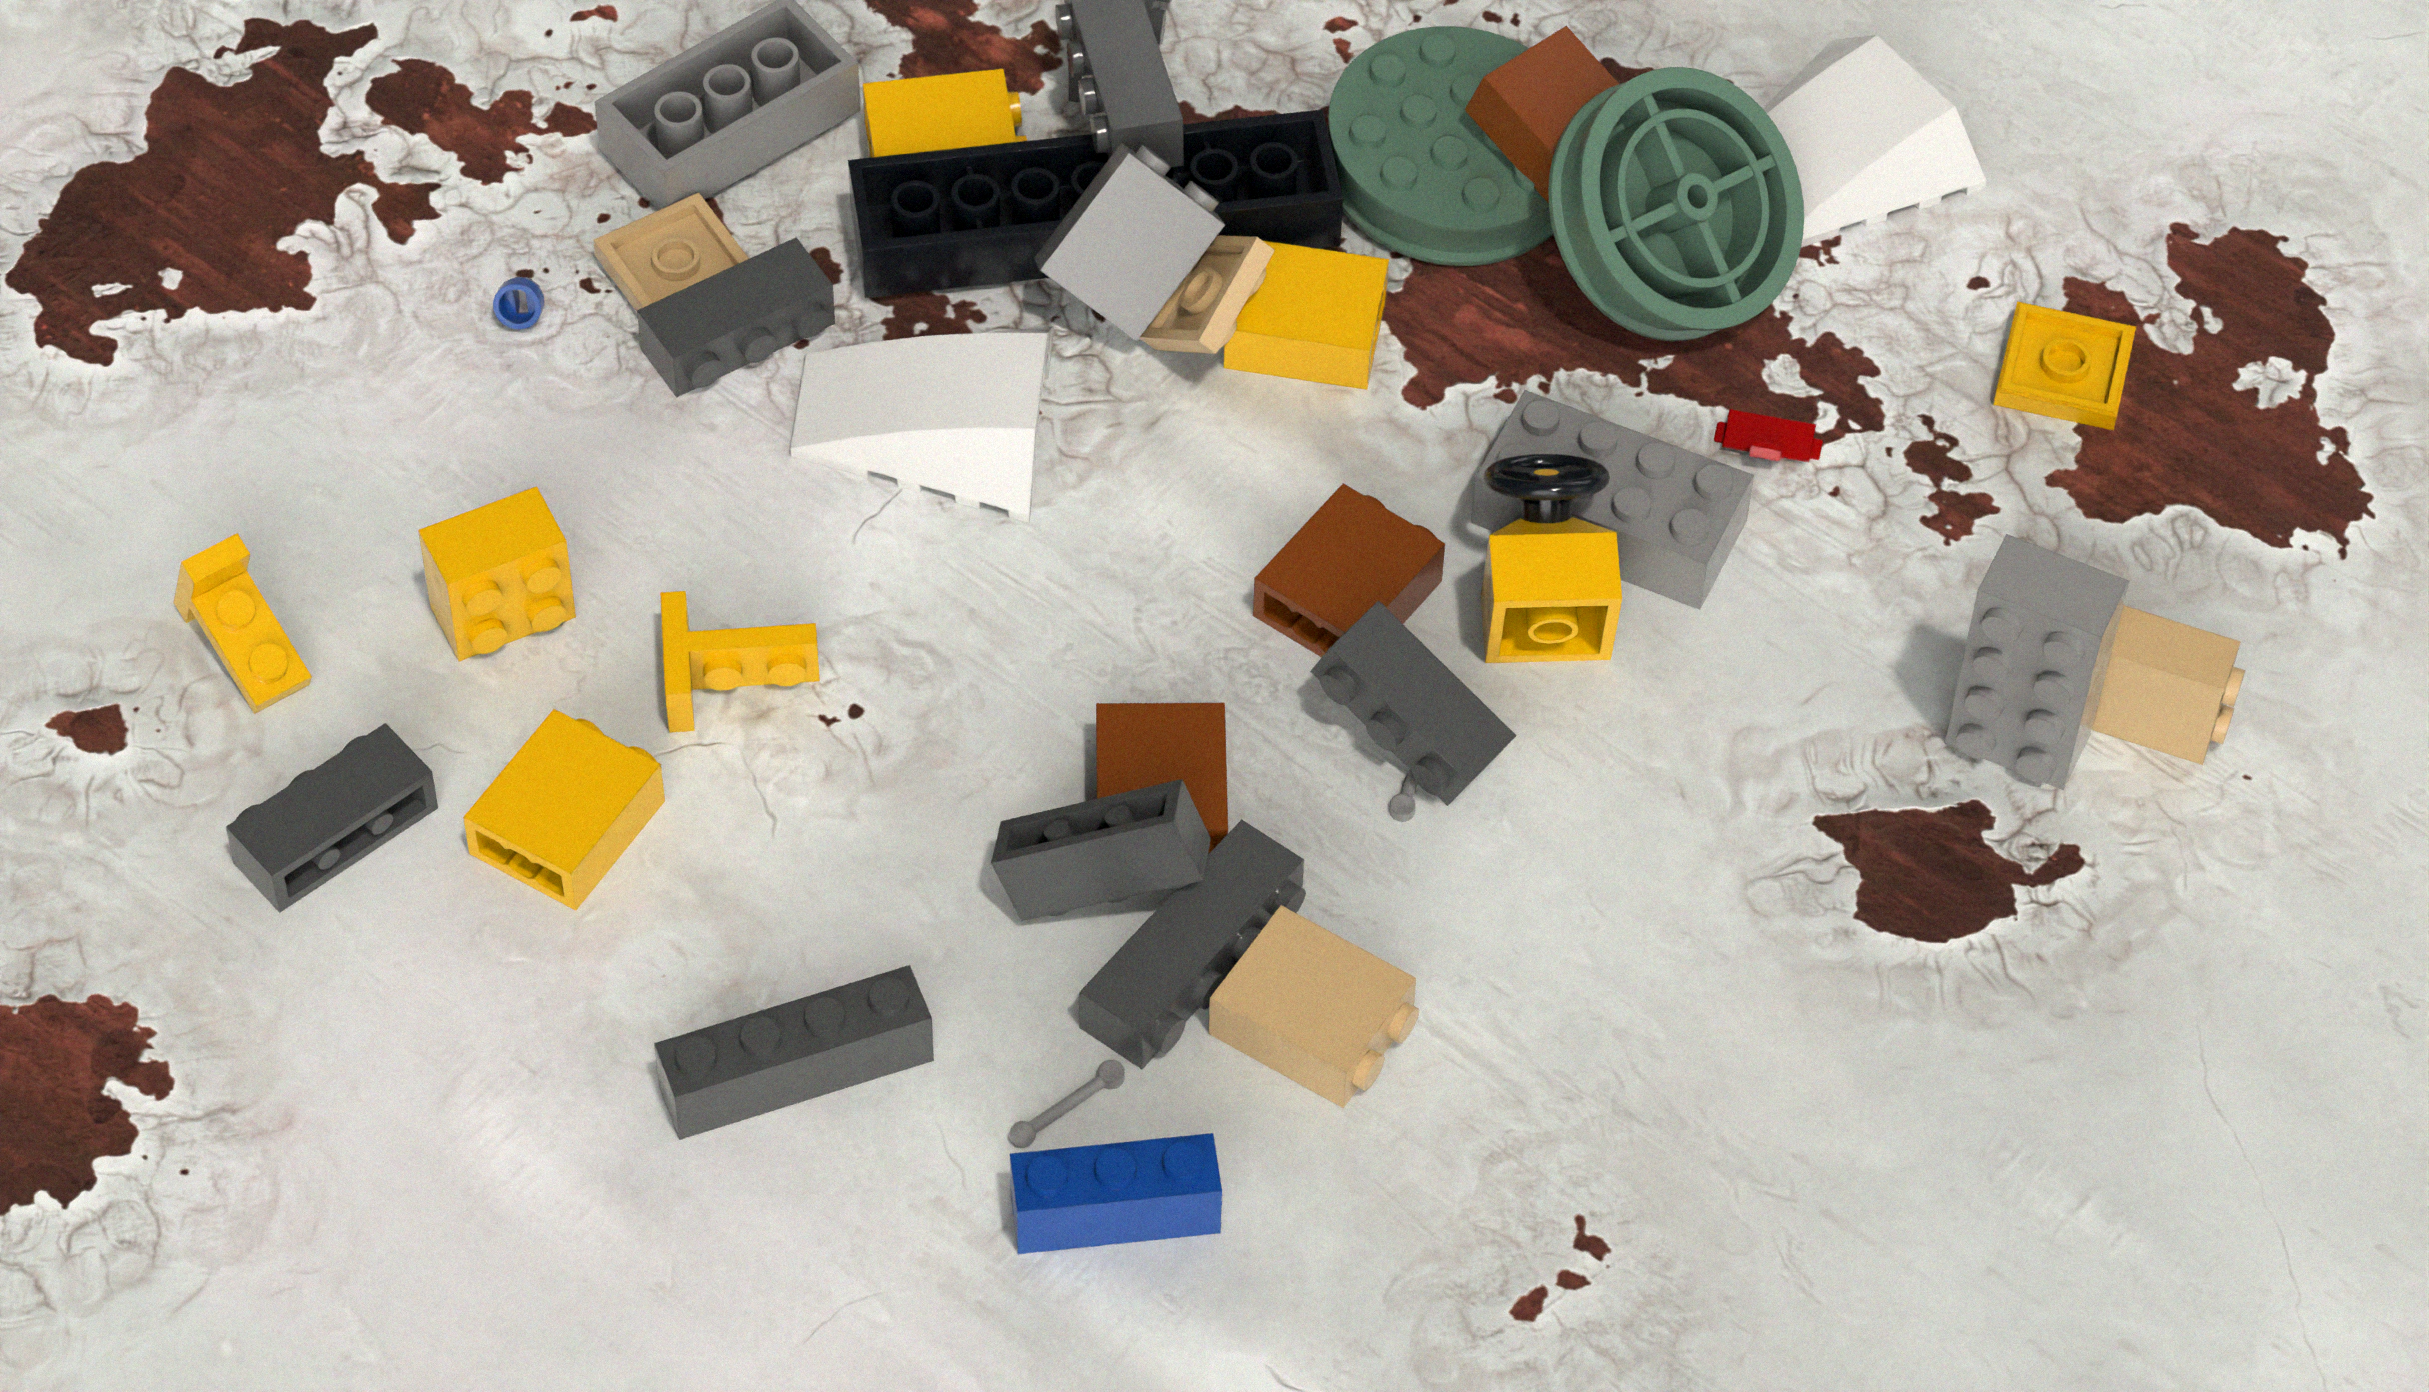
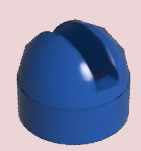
[493,277,544,330]

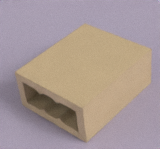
[2092,605,2246,765]
[1209,905,1419,1108]

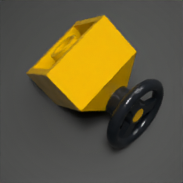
[1480,454,1622,663]

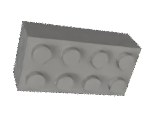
[594,0,861,210]
[1471,390,1754,610]
[1945,534,2129,790]

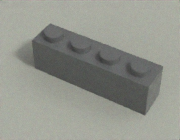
[1055,0,1184,168]
[1079,819,1306,1069]
[654,965,934,1140]

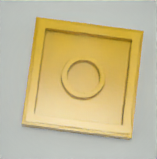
[1993,301,2136,430]

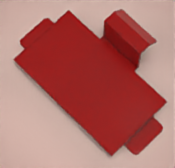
[1714,409,1823,463]

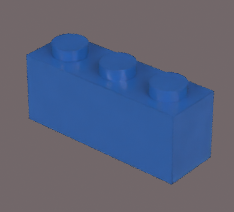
[1010,1133,1222,1254]

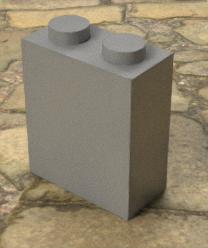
[1034,143,1225,341]

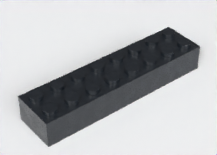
[848,109,1343,298]

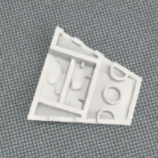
[1763,35,1987,247]
[790,326,1054,523]

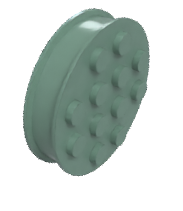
[1327,26,1554,266]
[1548,67,1804,342]

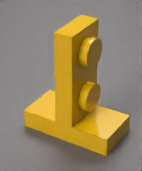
[173,533,312,714]
[660,591,820,733]

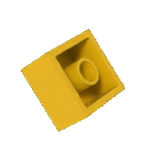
[418,486,576,661]

